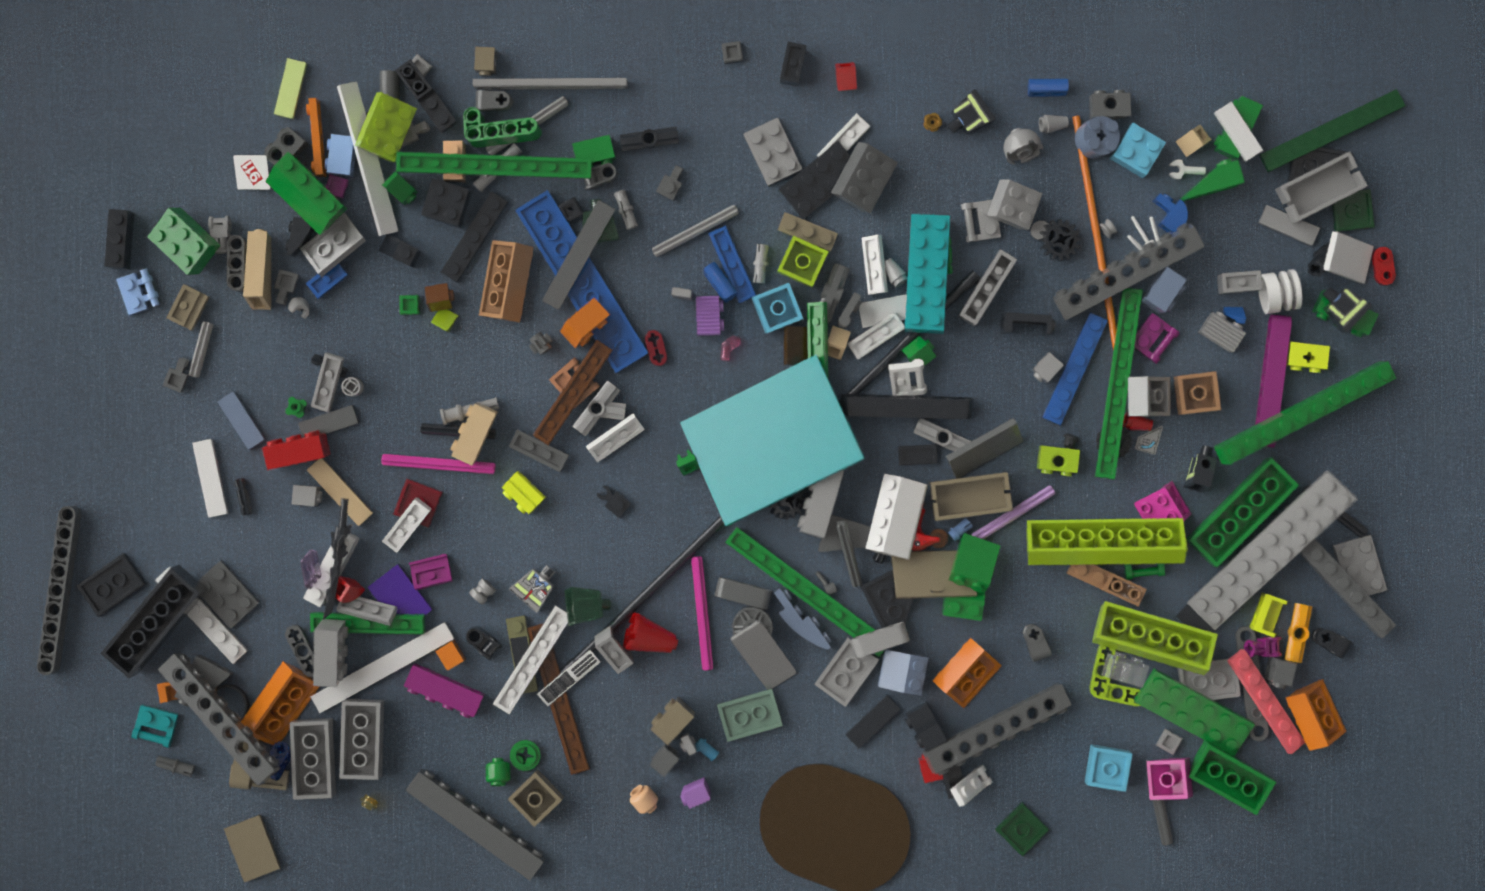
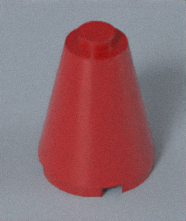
[623,612,678,653]

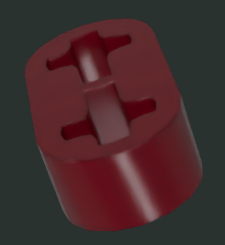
[645,330,667,366]

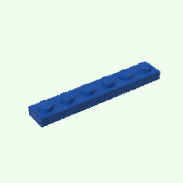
[1042,313,1108,425]

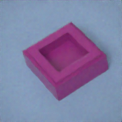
[326,174,349,199]

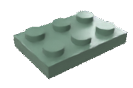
[717,688,783,742]

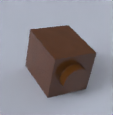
[425,283,455,312]

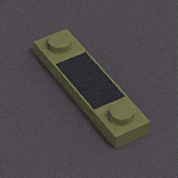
[506,615,538,694]

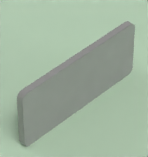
[731,621,796,689]

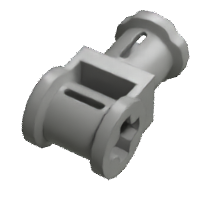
[208,216,232,254]

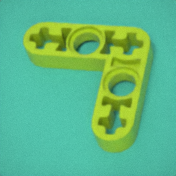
[1089,645,1141,706]

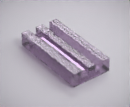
[300,549,322,589]

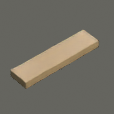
[307,458,373,526]

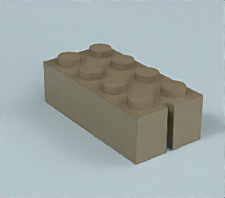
[929,472,1013,521]

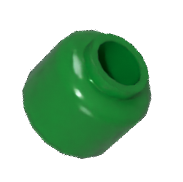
[486,758,511,787]

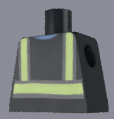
[947,89,996,135]
[1322,286,1373,333]
[1184,445,1217,493]

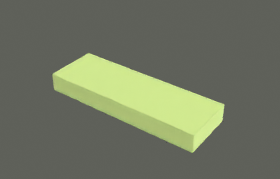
[274,58,307,119]

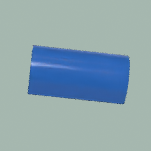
[1028,79,1069,97]
[704,262,738,303]

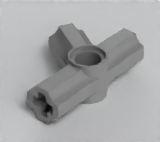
[573,381,626,436]

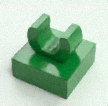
[676,450,700,476]

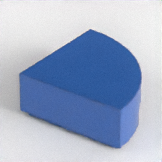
[1223,307,1246,324]

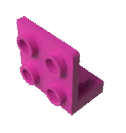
[1134,481,1191,521]

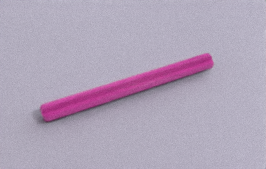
[381,454,496,474]
[691,556,713,670]

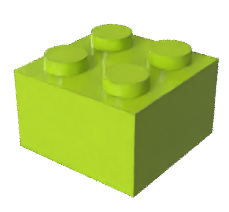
[777,236,829,288]

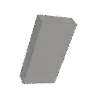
[671,287,693,300]

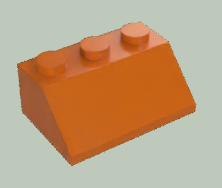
[933,638,1002,708]
[1286,679,1346,751]

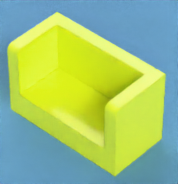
[1250,593,1288,638]

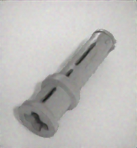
[440,397,500,425]

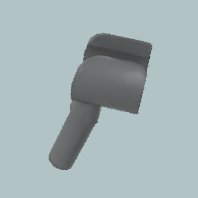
[815,571,837,595]

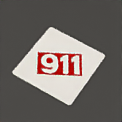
[233,155,270,190]

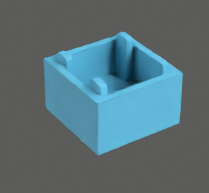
[1084,744,1132,792]

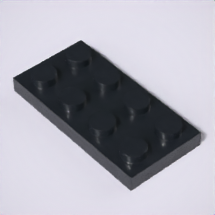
[778,141,850,219]

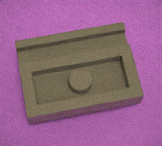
[166,284,210,331]

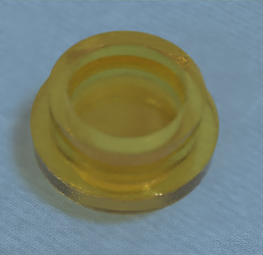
[360,794,378,811]

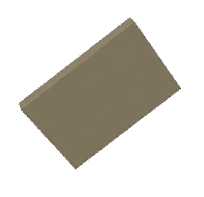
[224,814,281,882]

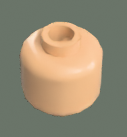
[630,785,658,814]

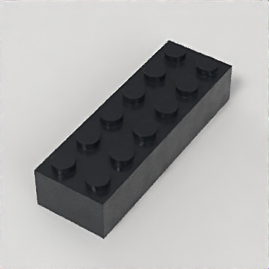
[100,565,208,679]

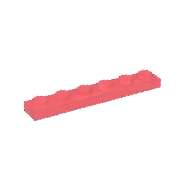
[1227,649,1305,754]

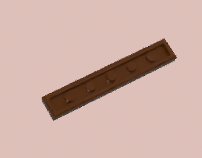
[533,340,613,446]

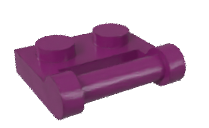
[1134,313,1180,364]

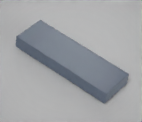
[218,391,266,450]

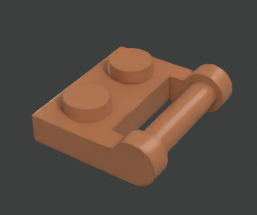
[549,357,600,409]

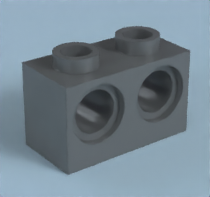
[263,126,309,165]
[1264,657,1297,689]

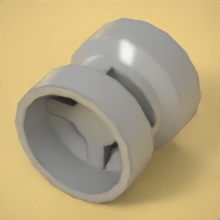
[341,377,364,397]
[469,578,496,605]

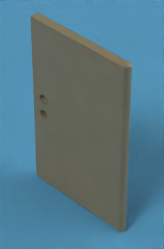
[891,550,977,599]

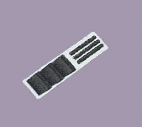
[537,650,600,706]

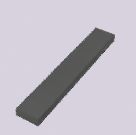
[542,200,616,310]

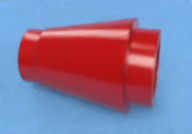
[1123,412,1153,431]

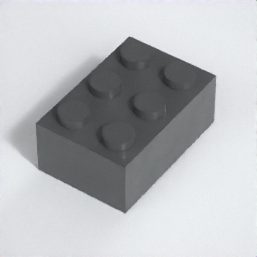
[831,142,898,214]

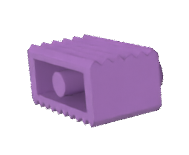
[696,296,724,336]
[680,777,711,809]

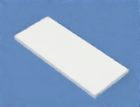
[859,294,907,328]

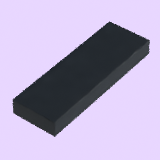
[845,695,900,749]

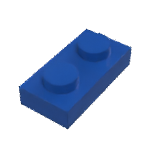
[306,263,349,299]

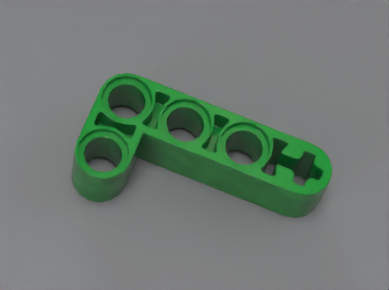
[463,107,542,148]

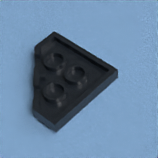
[860,569,913,628]

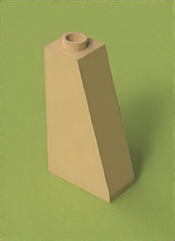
[243,229,271,310]

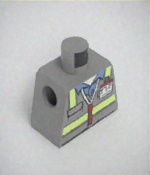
[509,565,555,613]

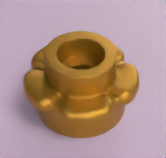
[923,113,942,132]

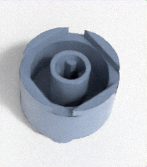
[1075,116,1120,159]

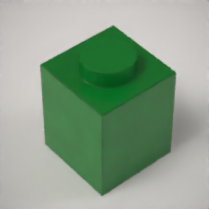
[902,336,936,366]

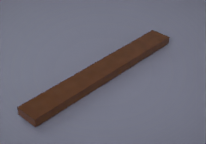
[527,623,590,775]

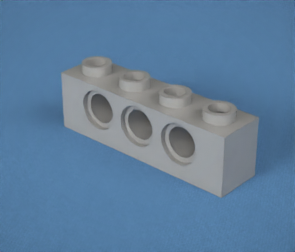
[958,249,1017,326]

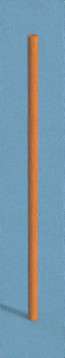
[1072,116,1117,349]

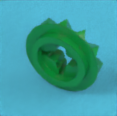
[510,740,541,771]

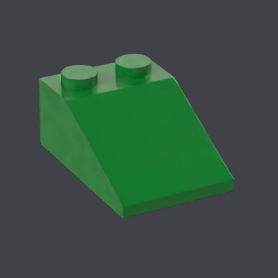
[1180,158,1245,202]
[941,592,985,621]

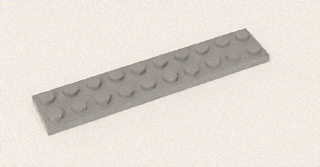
[1187,470,1357,630]

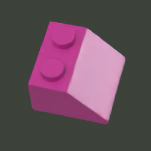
[1146,758,1193,800]

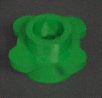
[285,397,307,418]

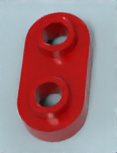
[1372,247,1396,286]

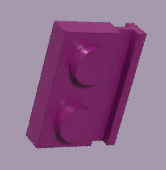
[409,554,453,590]

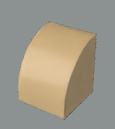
[1176,124,1211,157]
[828,326,851,360]

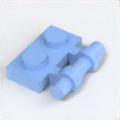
[116,268,160,315]

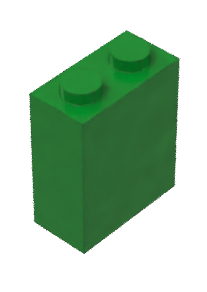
[948,533,1000,593]

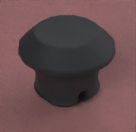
[1063,433,1080,449]

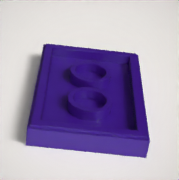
[367,564,433,615]

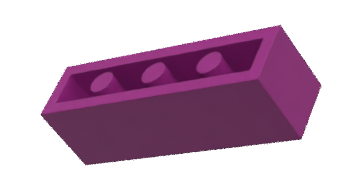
[404,663,485,718]

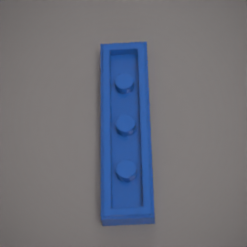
[708,226,756,304]

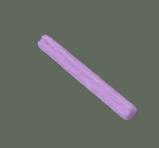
[971,486,1055,539]

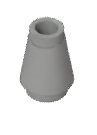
[1039,115,1069,134]
[885,258,908,288]

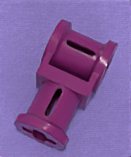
[1244,636,1282,657]

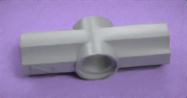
[913,418,972,452]

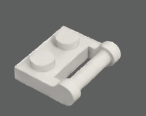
[889,359,927,396]

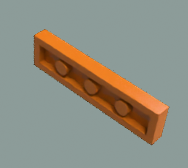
[306,98,327,177]

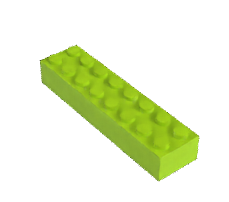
[1026,518,1187,565]

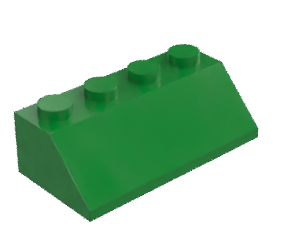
[265,152,348,236]
[1188,740,1276,815]

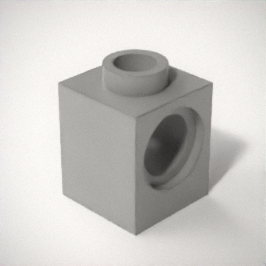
[1032,352,1063,383]
[292,485,322,506]

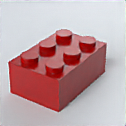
[262,430,331,470]

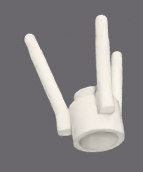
[1128,216,1164,258]

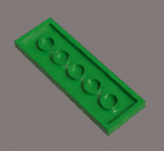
[1134,668,1255,756]

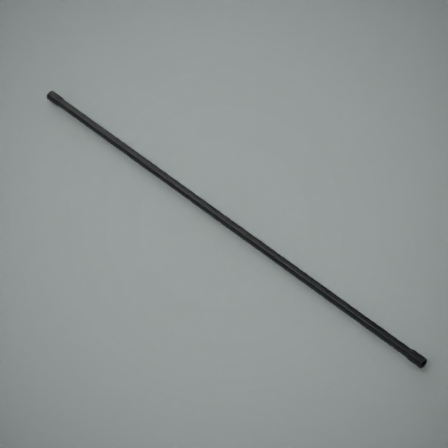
[560,270,980,673]

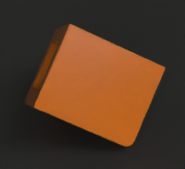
[435,640,466,670]
[157,682,177,703]

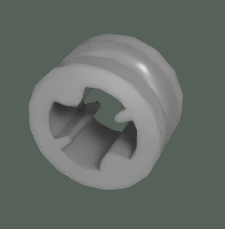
[1099,219,1117,238]

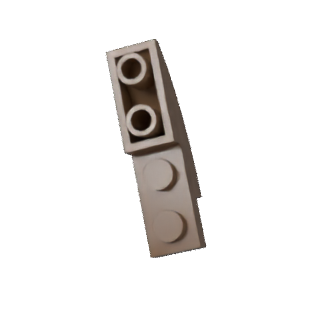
[1067,564,1147,607]

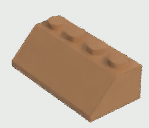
[479,240,534,322]

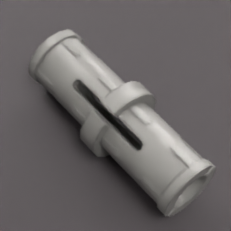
[614,190,638,230]
[753,244,769,284]

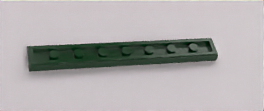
[1259,89,1406,173]

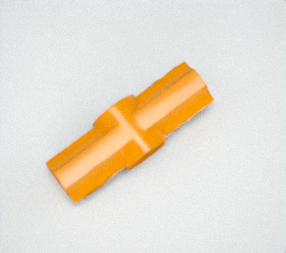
[1284,603,1312,663]

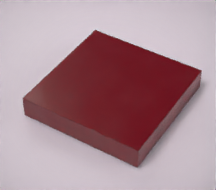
[393,478,443,528]

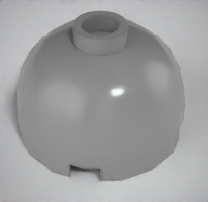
[1003,128,1044,164]

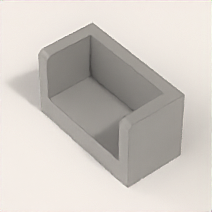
[1217,270,1262,294]
[594,626,634,674]

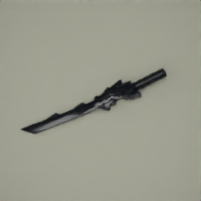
[323,498,352,620]

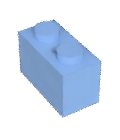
[324,134,356,177]

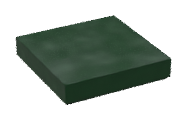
[1332,189,1375,232]
[995,802,1049,857]

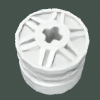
[1258,269,1302,314]

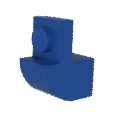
[1152,193,1188,234]

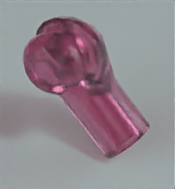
[720,336,741,361]

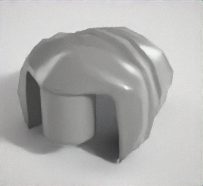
[288,297,309,319]

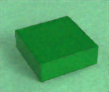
[399,295,420,315]

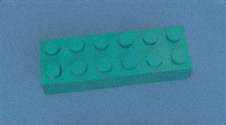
[905,214,950,334]

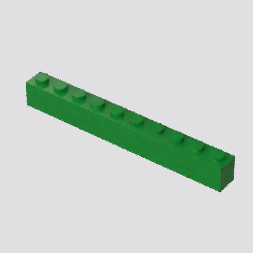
[1214,361,1396,464]

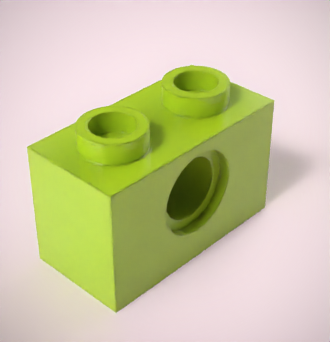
[1037,446,1080,476]

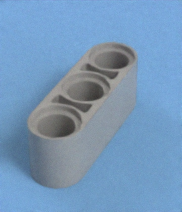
[851,622,910,658]

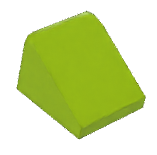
[431,309,458,332]

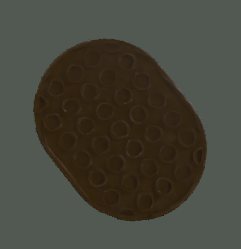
[760,763,911,891]

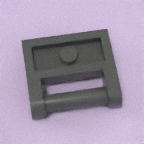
[838,292,862,328]

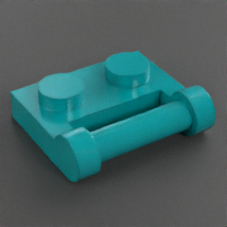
[131,704,179,748]

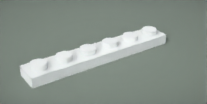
[156,567,249,664]
[493,606,568,714]

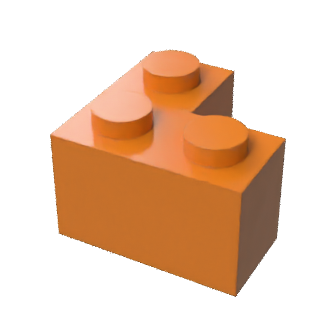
[560,298,610,349]

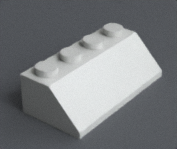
[866,474,928,560]

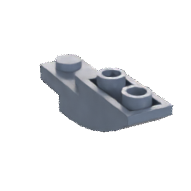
[774,588,831,650]

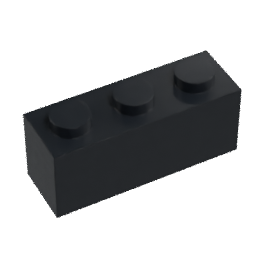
[104,209,135,270]

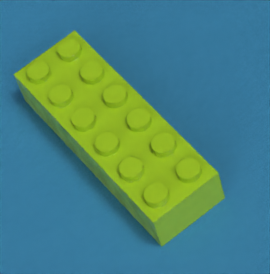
[1092,601,1218,675]

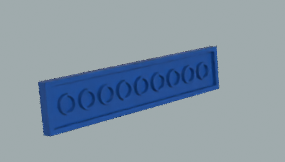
[515,190,649,373]

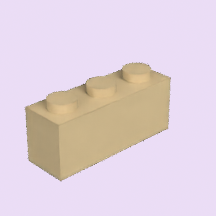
[450,402,498,465]

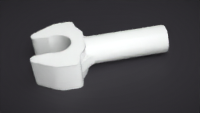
[1169,160,1206,180]

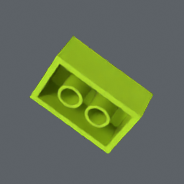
[354,92,417,162]

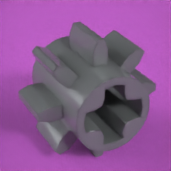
[529,332,553,356]

